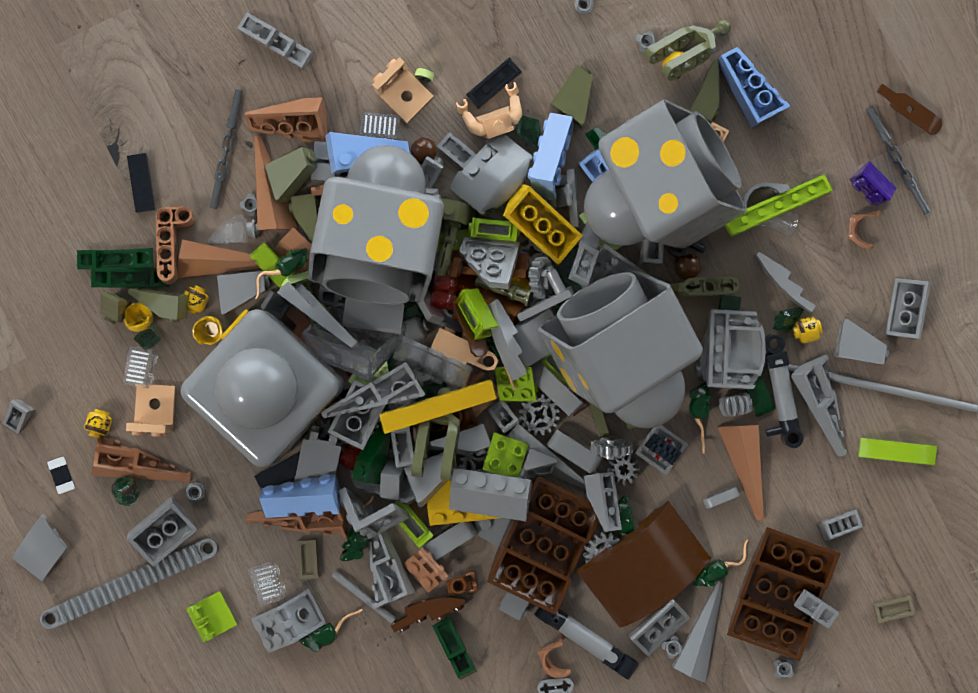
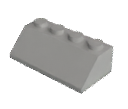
[449,468,532,522]

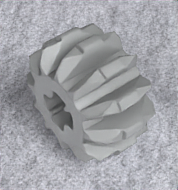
[719,393,752,417]
[607,455,640,486]

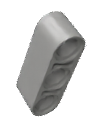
[546,429,603,475]
[421,521,478,561]

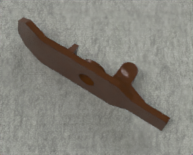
[877,84,942,135]
[450,289,488,357]

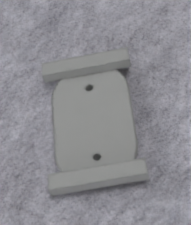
[554,184,573,210]

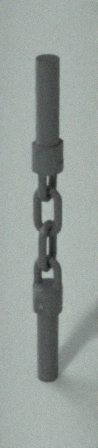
[209,89,243,209]
[866,105,931,215]

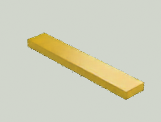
[379,380,496,434]

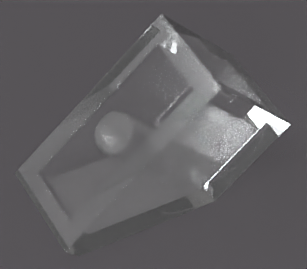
[208,215,249,244]

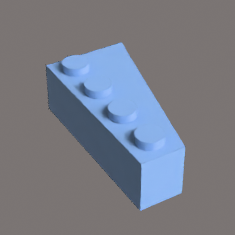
[717,47,790,128]
[528,113,574,201]
[325,132,410,174]
[259,474,341,518]

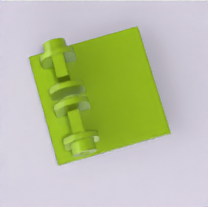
[495,366,539,402]
[482,433,529,478]
[186,591,238,643]

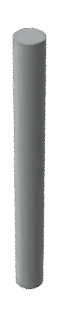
[332,570,396,624]

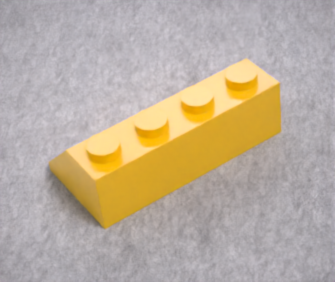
[503,184,583,265]
[427,474,500,526]

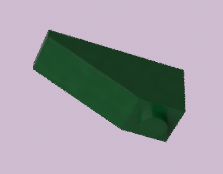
[352,424,391,485]

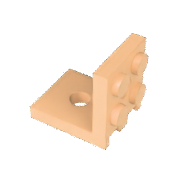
[372,57,434,124]
[126,384,176,437]

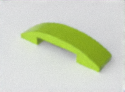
[858,438,937,465]

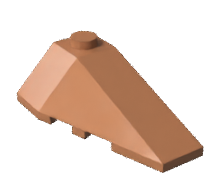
[245,97,327,143]

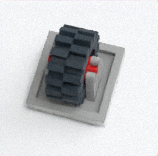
[635,425,688,475]

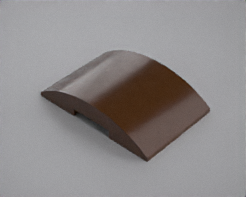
[487,476,599,615]
[576,501,711,628]
[727,527,841,661]

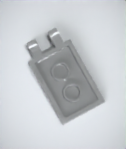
[294,424,342,482]

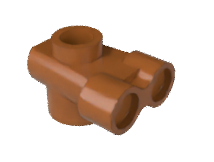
[445,570,478,595]

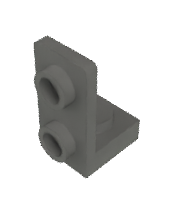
[260,290,290,319]

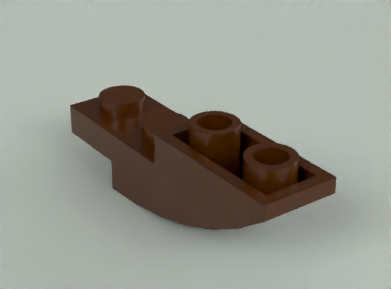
[391,596,466,633]

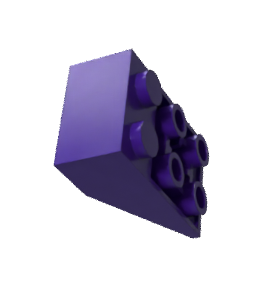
[849,161,897,206]

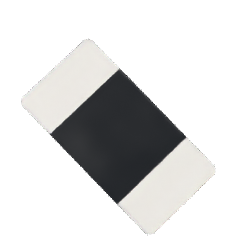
[47,457,75,494]

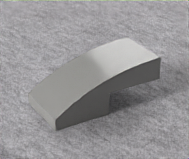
[794,589,839,628]

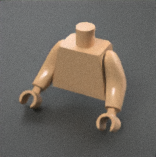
[456,82,522,139]

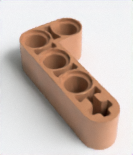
[156,206,195,285]

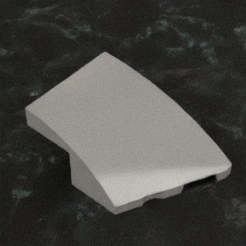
[513,308,554,367]
[12,514,68,582]

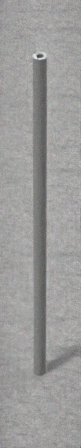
[764,362,978,413]

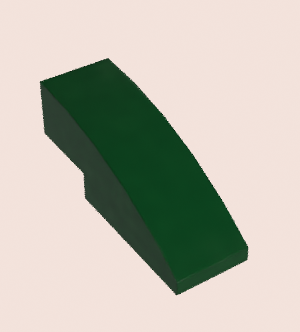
[432,617,477,680]

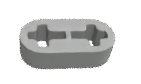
[702,486,739,509]
[537,676,574,693]

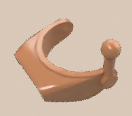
[847,210,881,249]
[538,634,571,678]

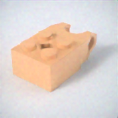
[430,327,499,371]

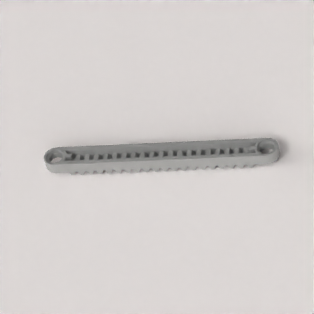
[40,538,219,629]

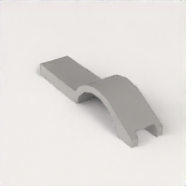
[742,182,790,209]
[568,222,600,286]

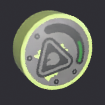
[414,68,434,82]

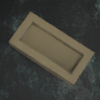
[297,539,319,580]
[873,595,916,623]

